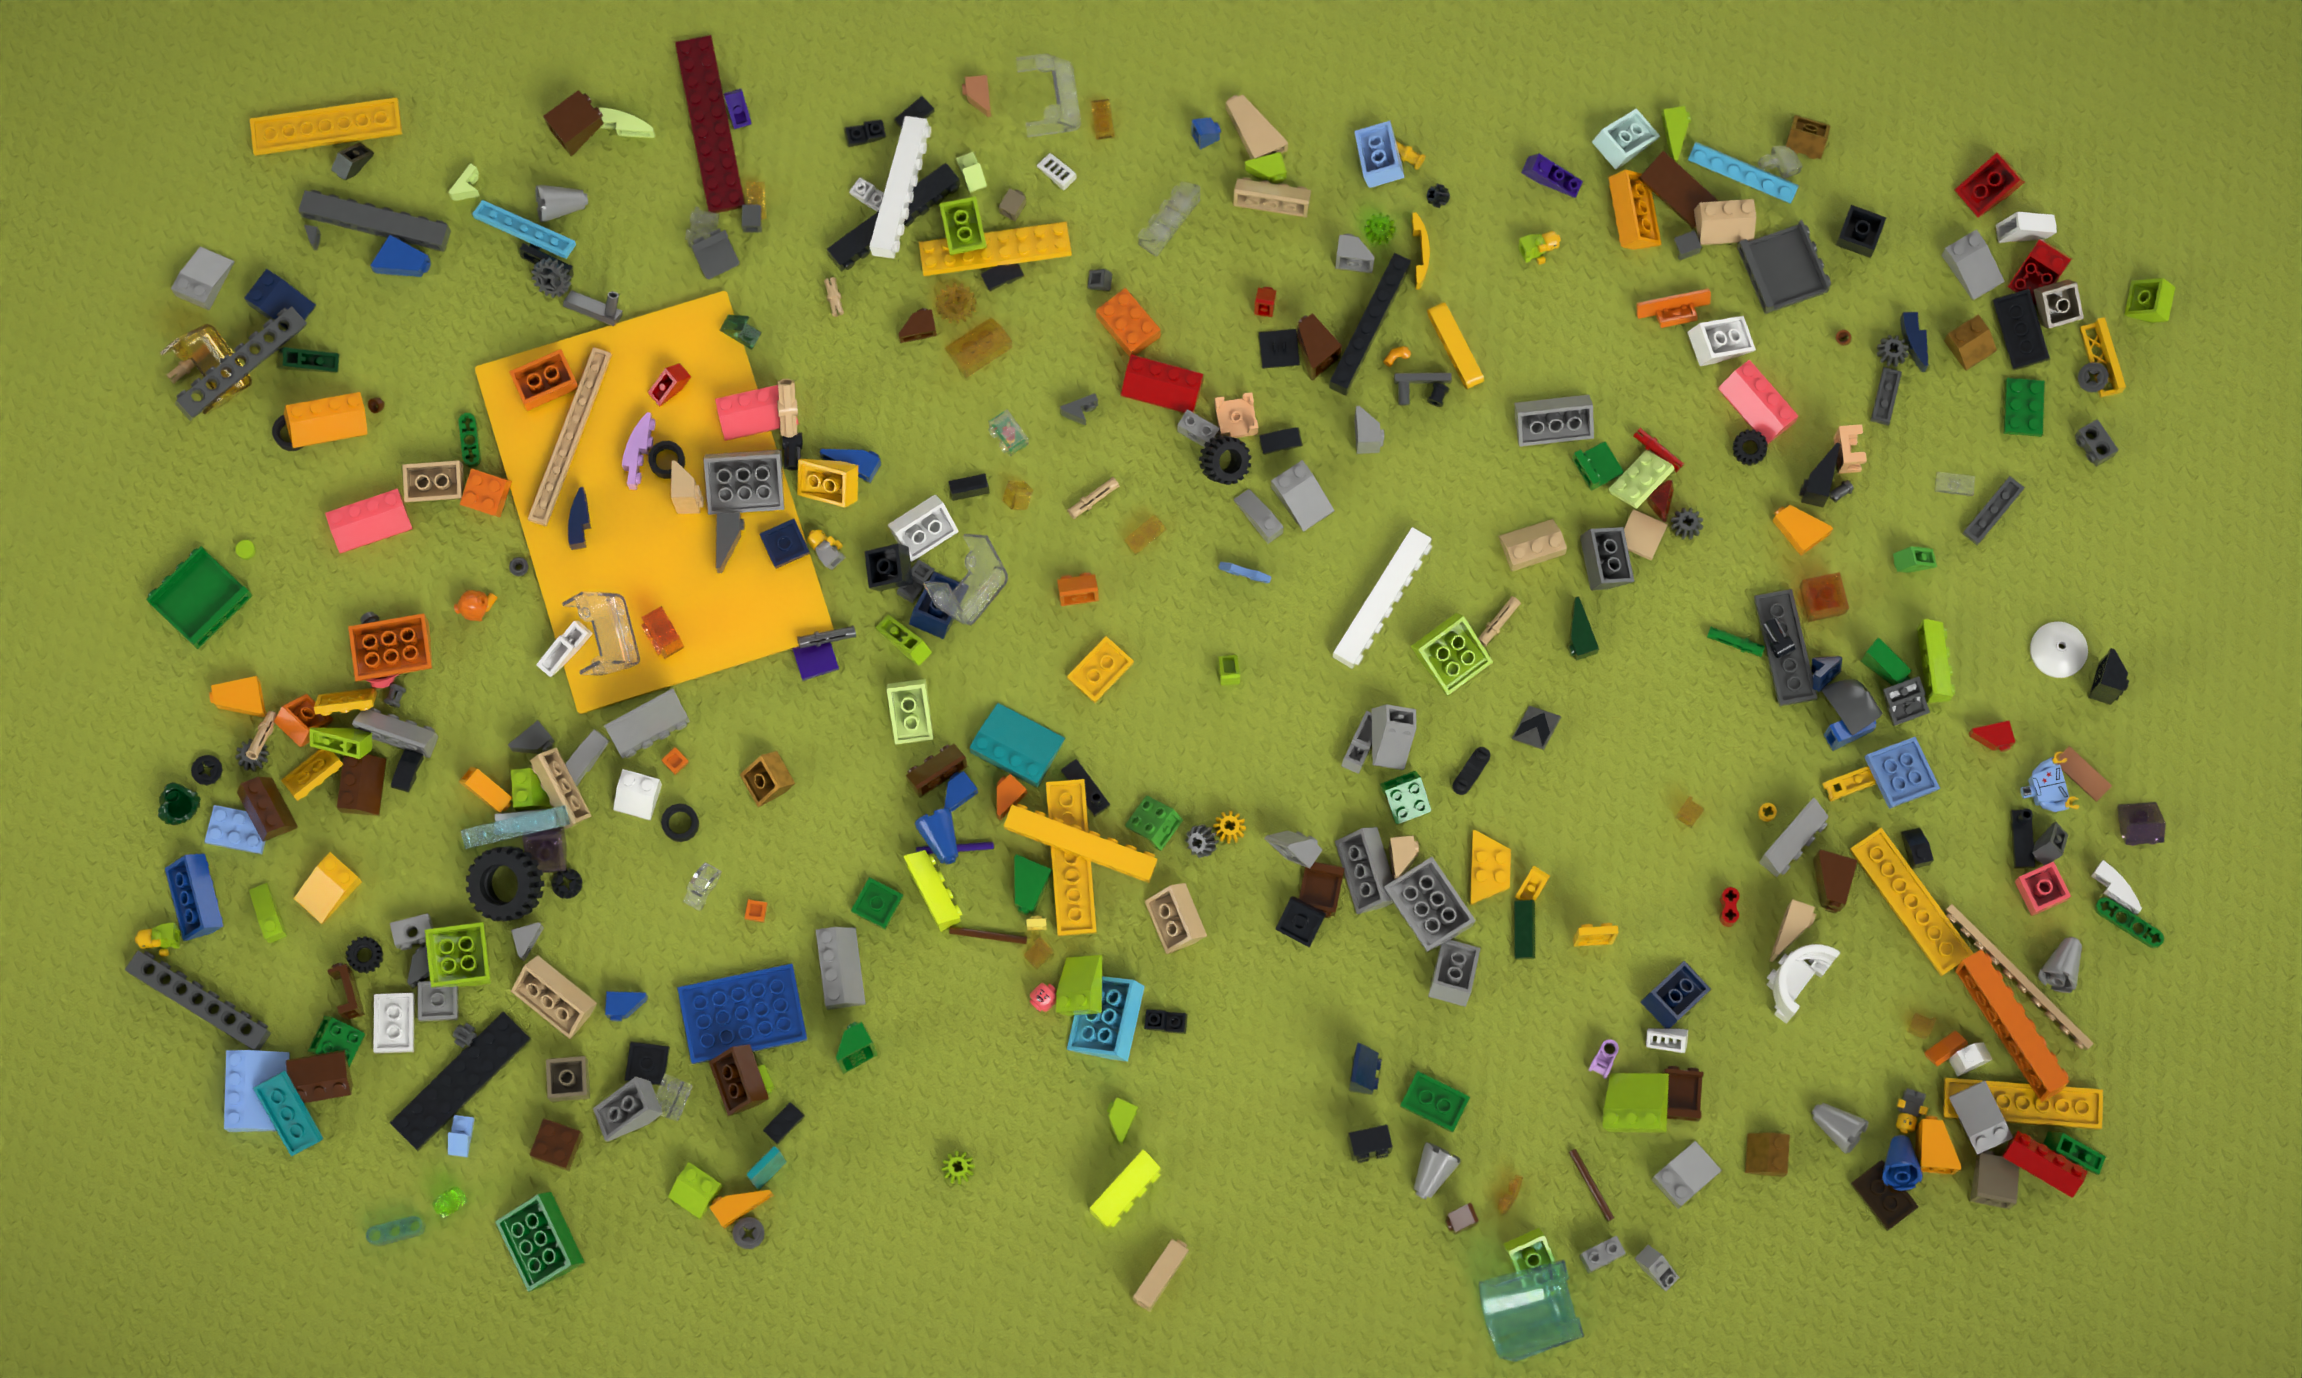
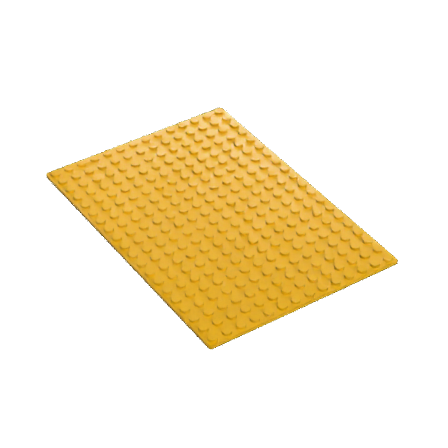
[475,291,834,714]

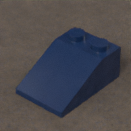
[244,269,316,330]
[909,571,969,639]
[1641,961,1711,1029]
[1349,1043,1382,1094]

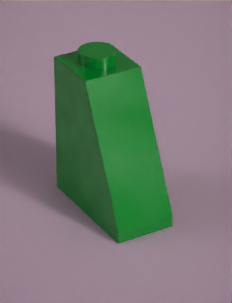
[1860,638,1912,686]
[1014,854,1052,915]

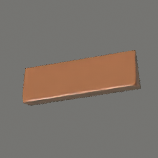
[2057,746,2112,802]

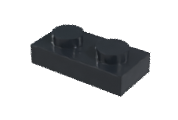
[894,96,935,129]
[763,1102,805,1145]

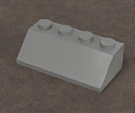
[1514,395,1594,447]
[352,708,439,758]
[1759,798,1829,877]
[1335,827,1394,914]
[816,927,866,1010]

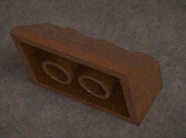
[906,744,968,798]
[337,754,387,816]
[237,777,298,842]
[709,1044,769,1116]
[286,1050,353,1103]

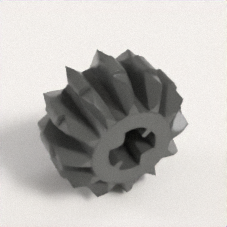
[1877,335,1909,367]
[1671,508,1703,540]
[235,739,269,772]
[1185,824,1218,858]

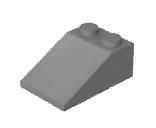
[1942,229,2004,300]
[171,247,234,310]
[1271,460,1334,532]
[1428,940,1480,1007]
[593,1077,663,1142]
[1949,1080,2013,1155]
[1651,1141,1722,1209]

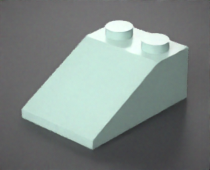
[1592,109,1660,170]

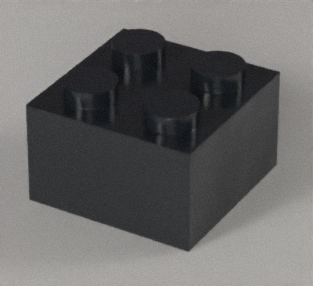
[1836,205,1887,258]
[864,544,913,591]
[1347,1125,1393,1163]

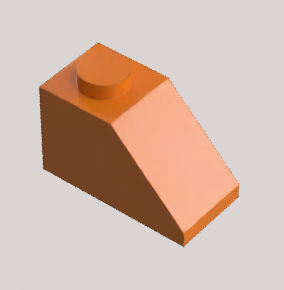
[997,774,1027,820]

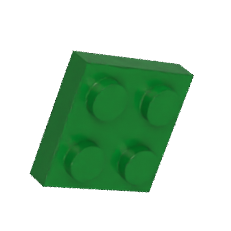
[851,877,904,930]

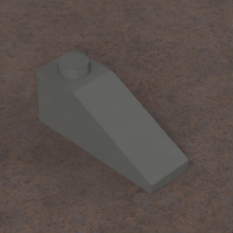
[716,513,745,573]

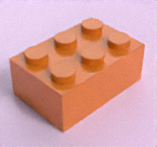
[1096,288,1161,357]
[509,349,578,411]

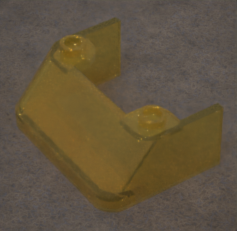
[160,324,252,415]

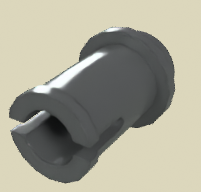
[1829,480,1854,503]

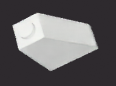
[1996,212,2057,243]
[1948,1042,1993,1077]

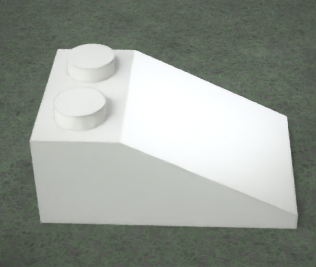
[1688,316,1756,366]

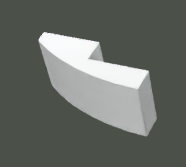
[849,177,884,212]

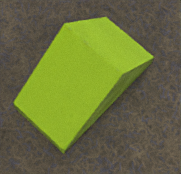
[1218,655,1240,686]

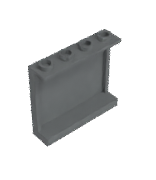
[1737,220,1831,314]

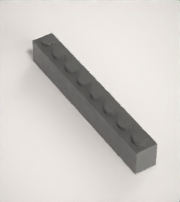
[298,190,451,252]

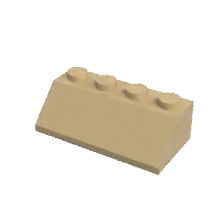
[1233,178,1311,217]
[530,748,592,829]
[511,955,597,1039]

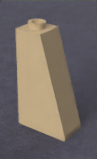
[1226,94,1288,159]
[1133,1239,1189,1312]

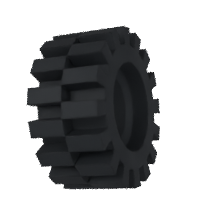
[1733,429,1768,466]
[346,936,383,974]

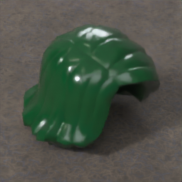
[158,782,201,825]

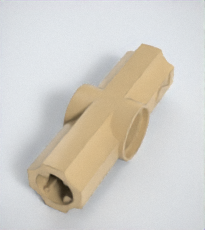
[777,378,798,437]

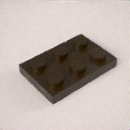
[1850,1160,1919,1231]

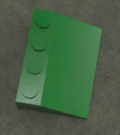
[495,1192,585,1292]

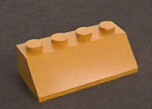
[1608,169,1662,250]
[284,392,368,448]

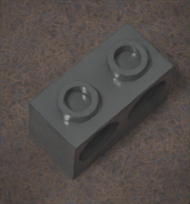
[2075,419,2118,466]

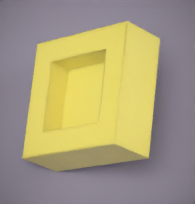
[1027,916,1047,930]

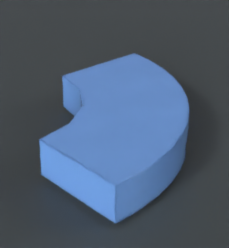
[1218,562,1271,583]

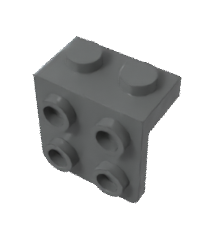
[690,228,739,279]

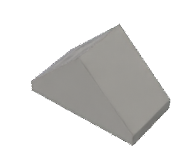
[511,922,544,961]

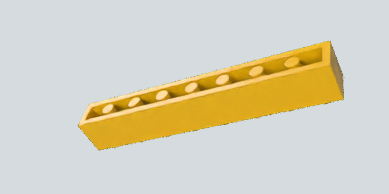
[1004,804,1157,883]

